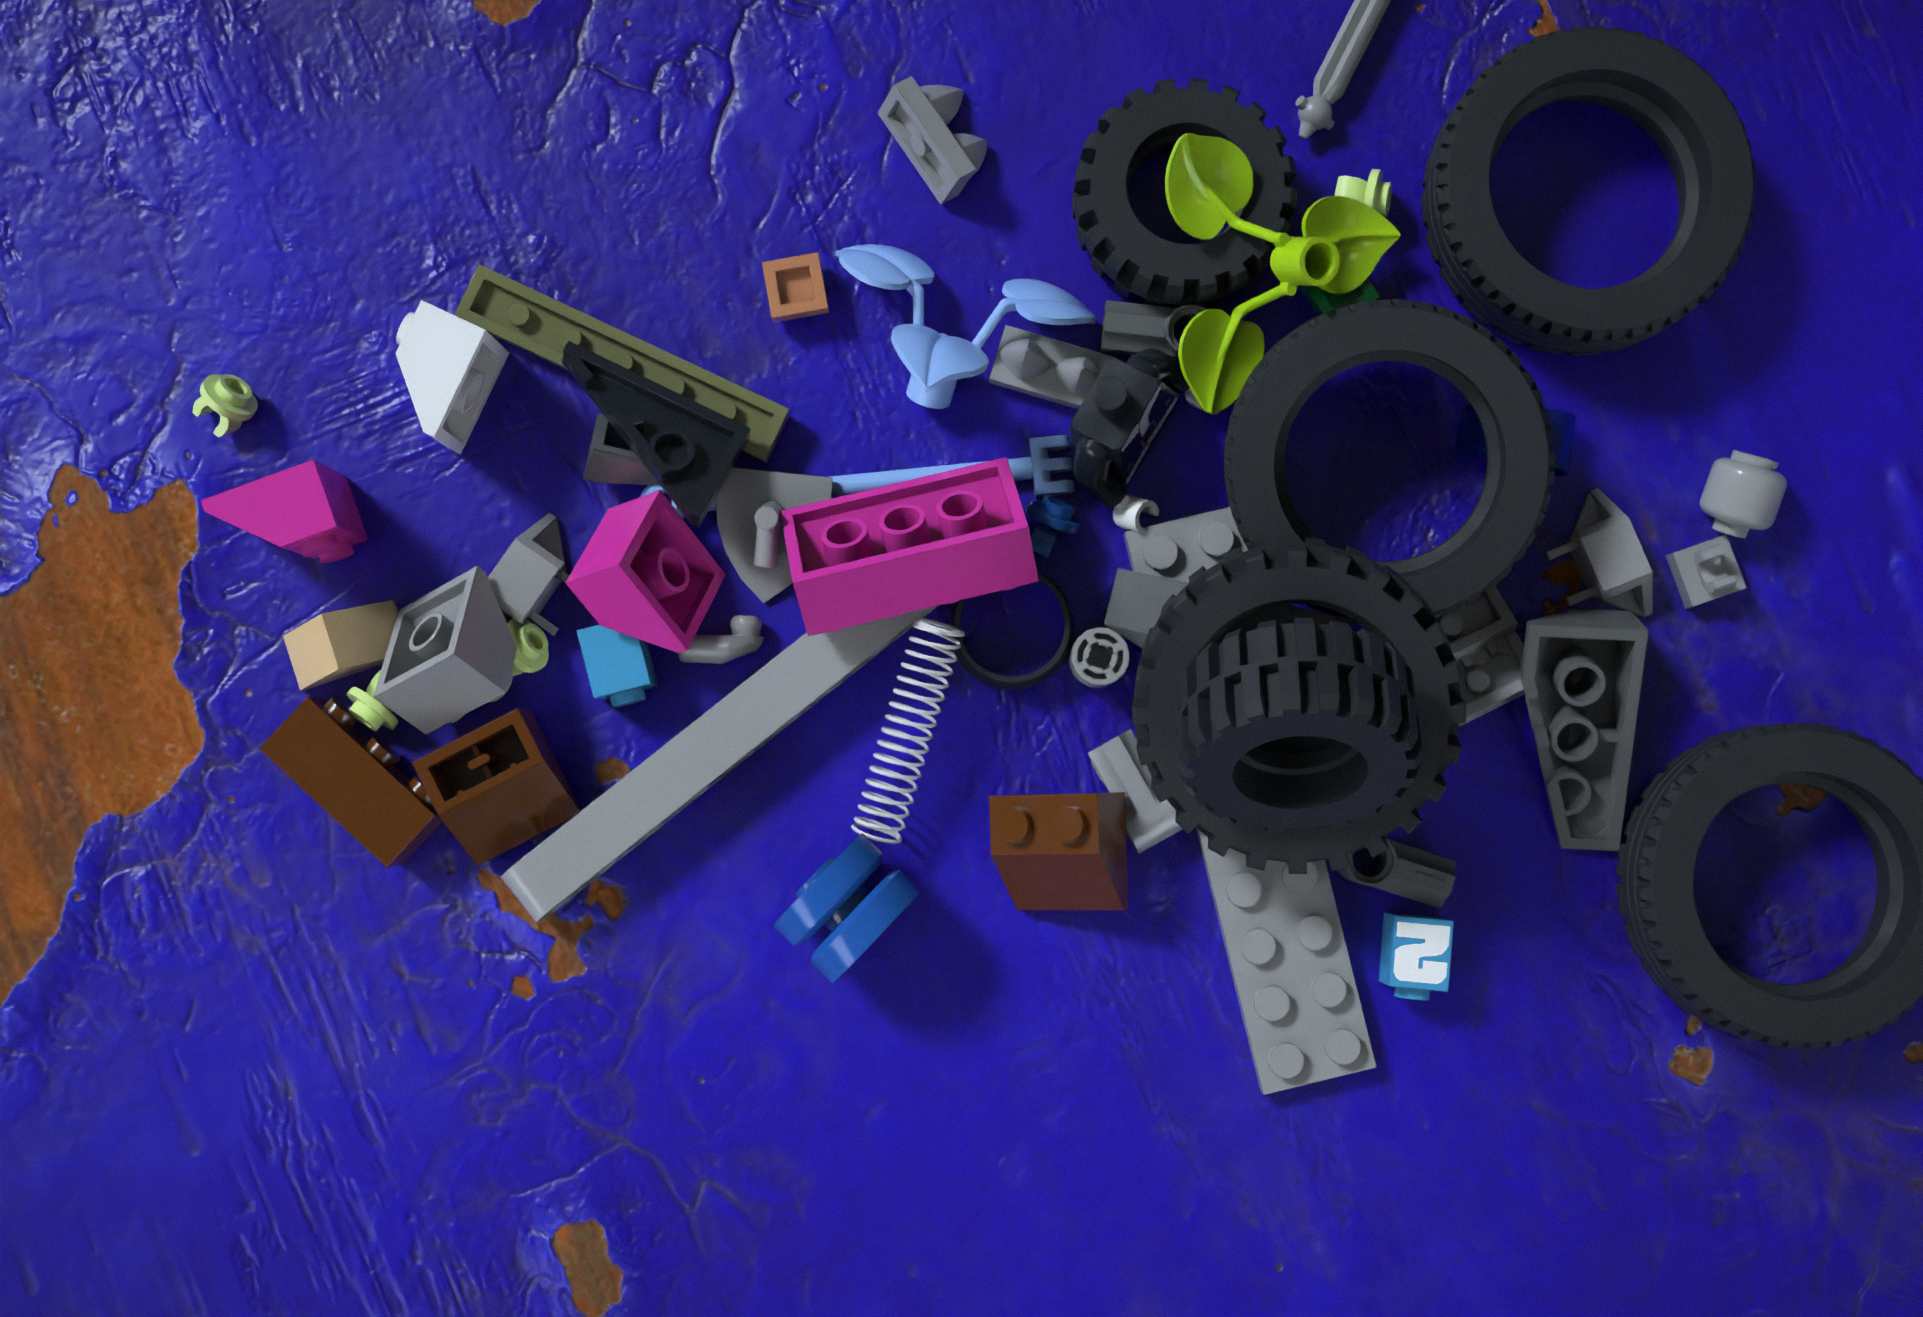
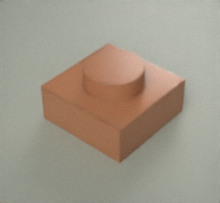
[762,252,829,323]

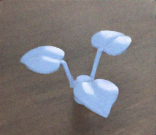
[834,244,1097,409]

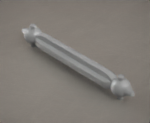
[1295,0,1391,140]

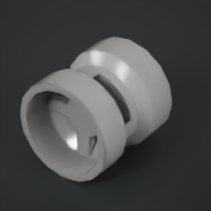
[1069,627,1129,688]

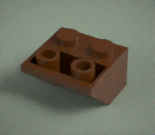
[412,708,582,866]

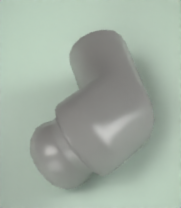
[678,615,764,664]

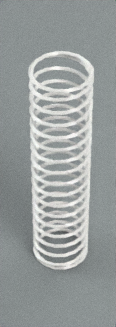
[851,617,965,844]

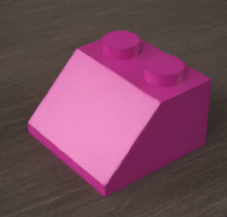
[200,460,368,563]
[565,490,726,653]

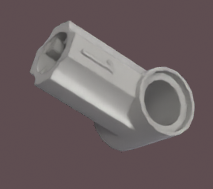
[1087,729,1183,854]

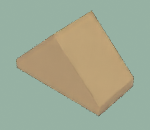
[283,600,398,691]

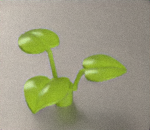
[1165,133,1401,414]

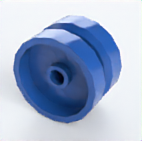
[773,833,921,984]

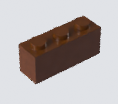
[259,697,442,868]

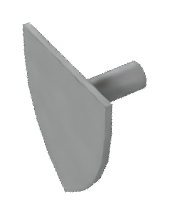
[716,467,833,603]

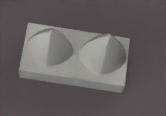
[878,76,987,205]
[989,325,1114,409]

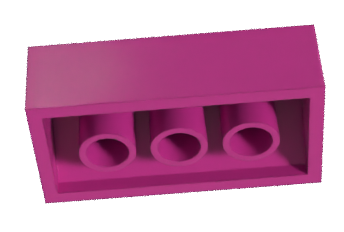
[780,457,1039,637]

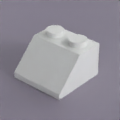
[395,300,509,455]

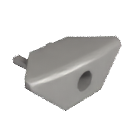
[1545,488,1653,618]
[488,513,569,636]

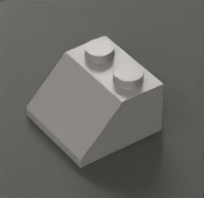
[373,566,517,734]

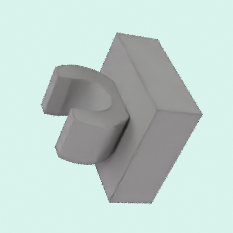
[1665,534,1746,609]

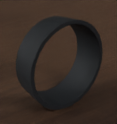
[949,571,1074,690]

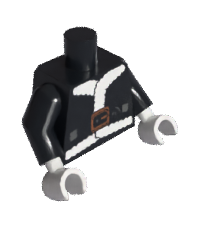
[1069,349,1219,534]

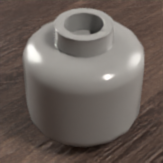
[1699,450,1787,539]

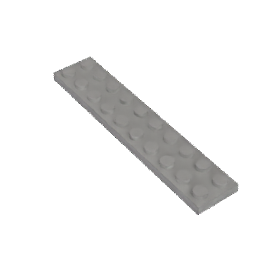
[1123,507,1376,1095]

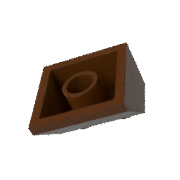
[989,792,1128,910]

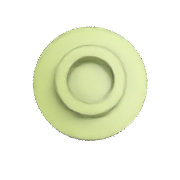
[1334,169,1392,217]
[192,374,258,437]
[507,619,549,676]
[347,670,399,731]

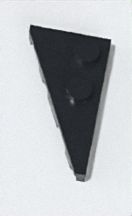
[562,341,751,527]

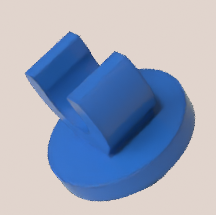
[1025,495,1081,557]

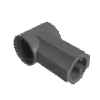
[1100,300,1206,360]
[1336,838,1456,909]

